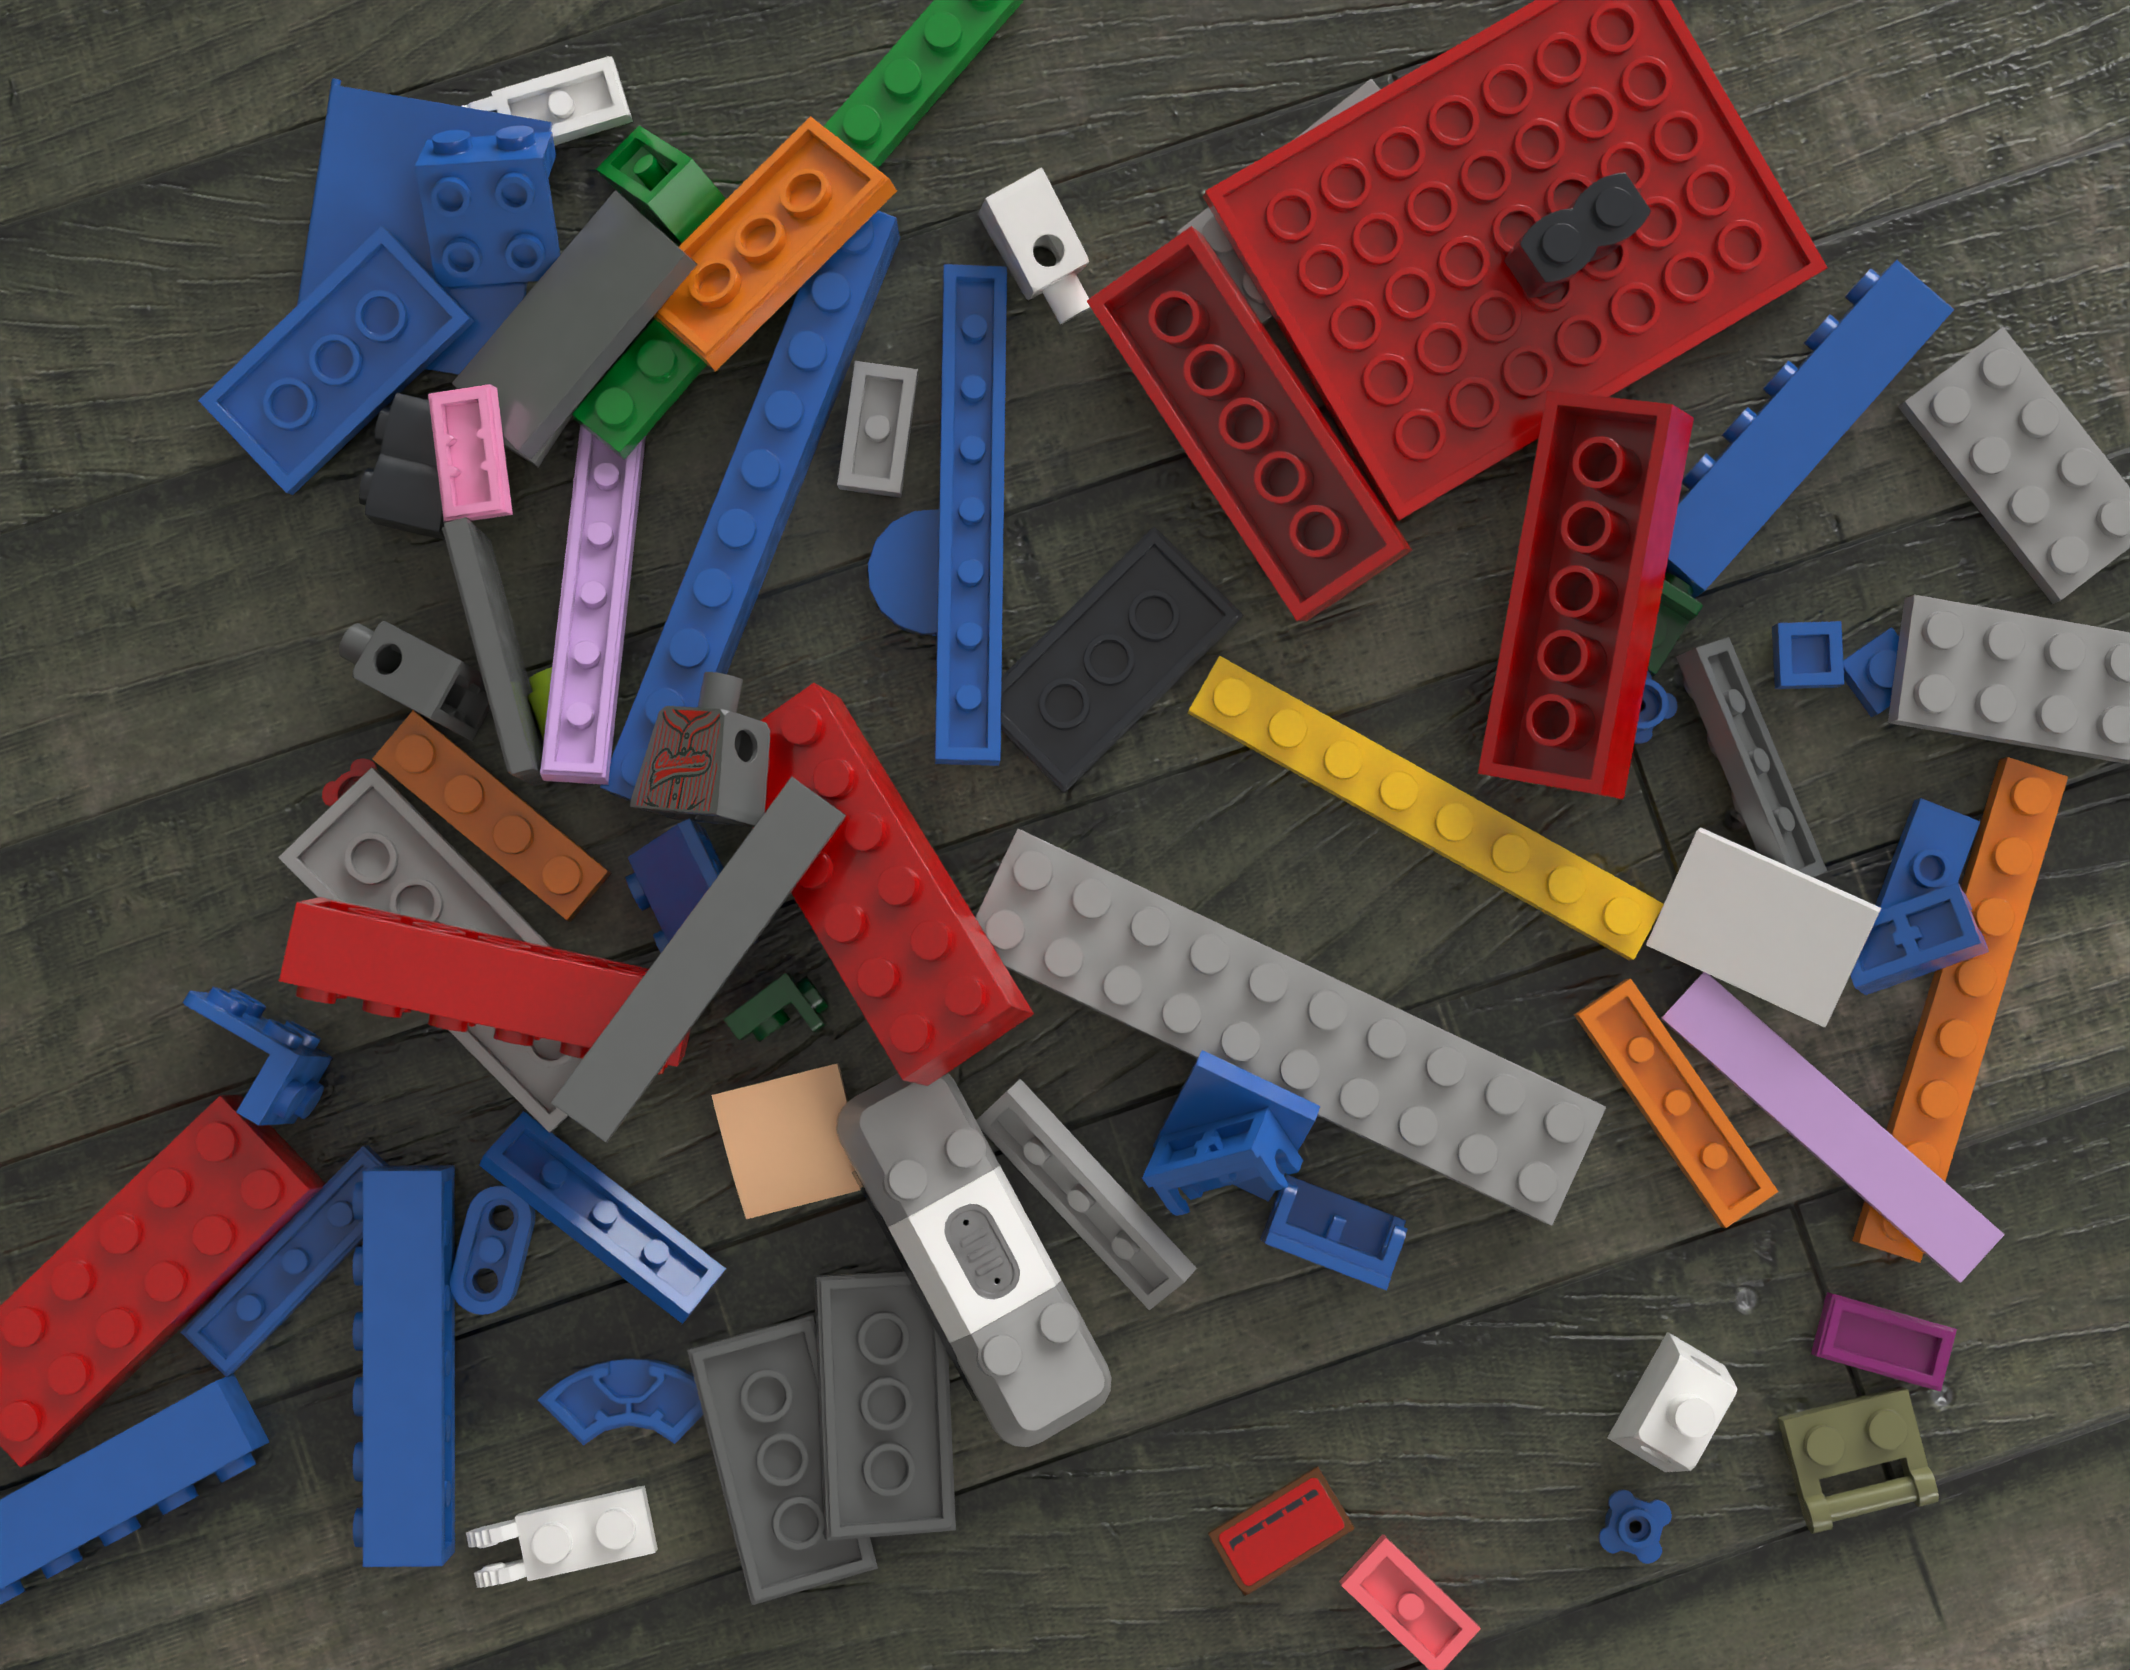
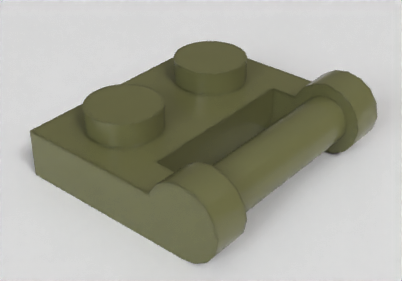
[1777,1386,1939,1534]

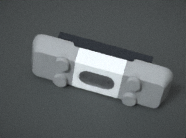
[836,1073,1112,1447]

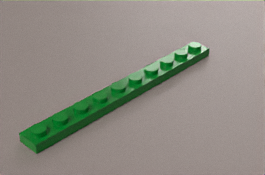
[572,0,1024,460]

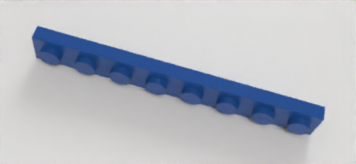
[935,264,1007,766]

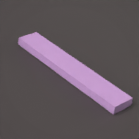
[540,425,646,785]
[1661,972,2005,1283]

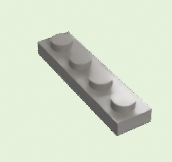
[976,1079,1197,1310]

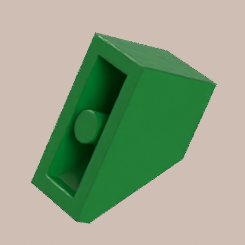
[596,125,726,246]

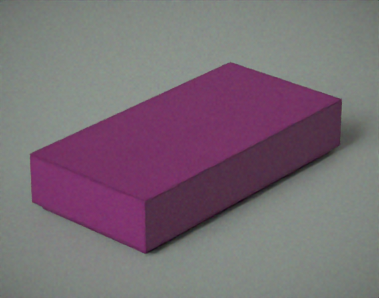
[1811,1292,1957,1392]

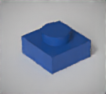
[1772,621,1844,689]
[1843,627,1899,717]

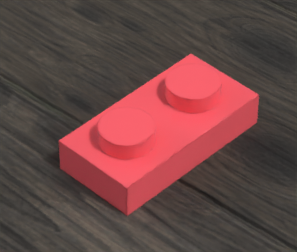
[1339,1534,1481,1670]

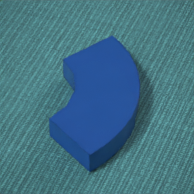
[538,1358,703,1445]

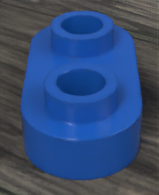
[450,1185,536,1315]

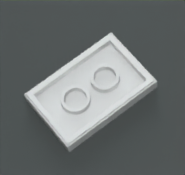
[1646,827,1881,1027]

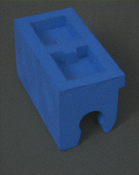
[1850,882,1989,995]
[1142,1107,1303,1216]
[1260,1174,1407,1291]

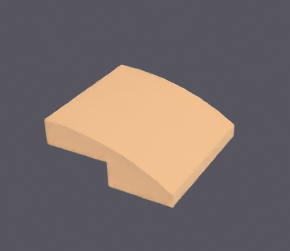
[711,1063,861,1219]

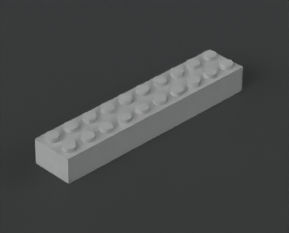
[975,829,1606,1225]

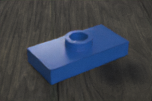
[1875,798,1980,910]

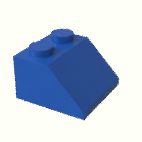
[625,818,759,953]

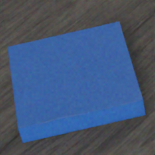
[1153,1050,1320,1202]

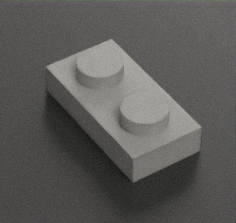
[837,361,919,498]

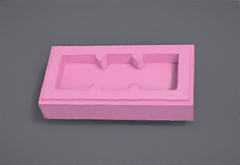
[428,384,513,522]

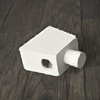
[978,167,1091,324]
[1607,1332,1737,1472]

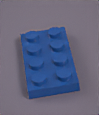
[198,225,475,495]

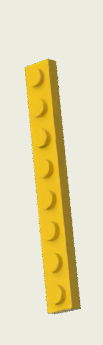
[1188,655,1664,960]

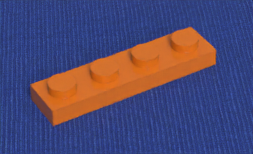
[372,710,611,922]
[1574,978,1779,1228]

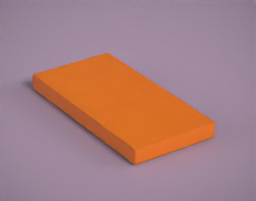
[653,116,897,372]

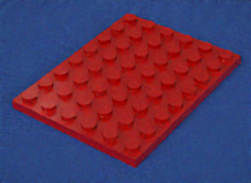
[1203,0,1828,523]

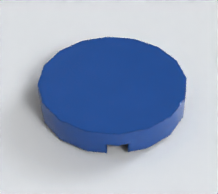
[868,509,939,636]

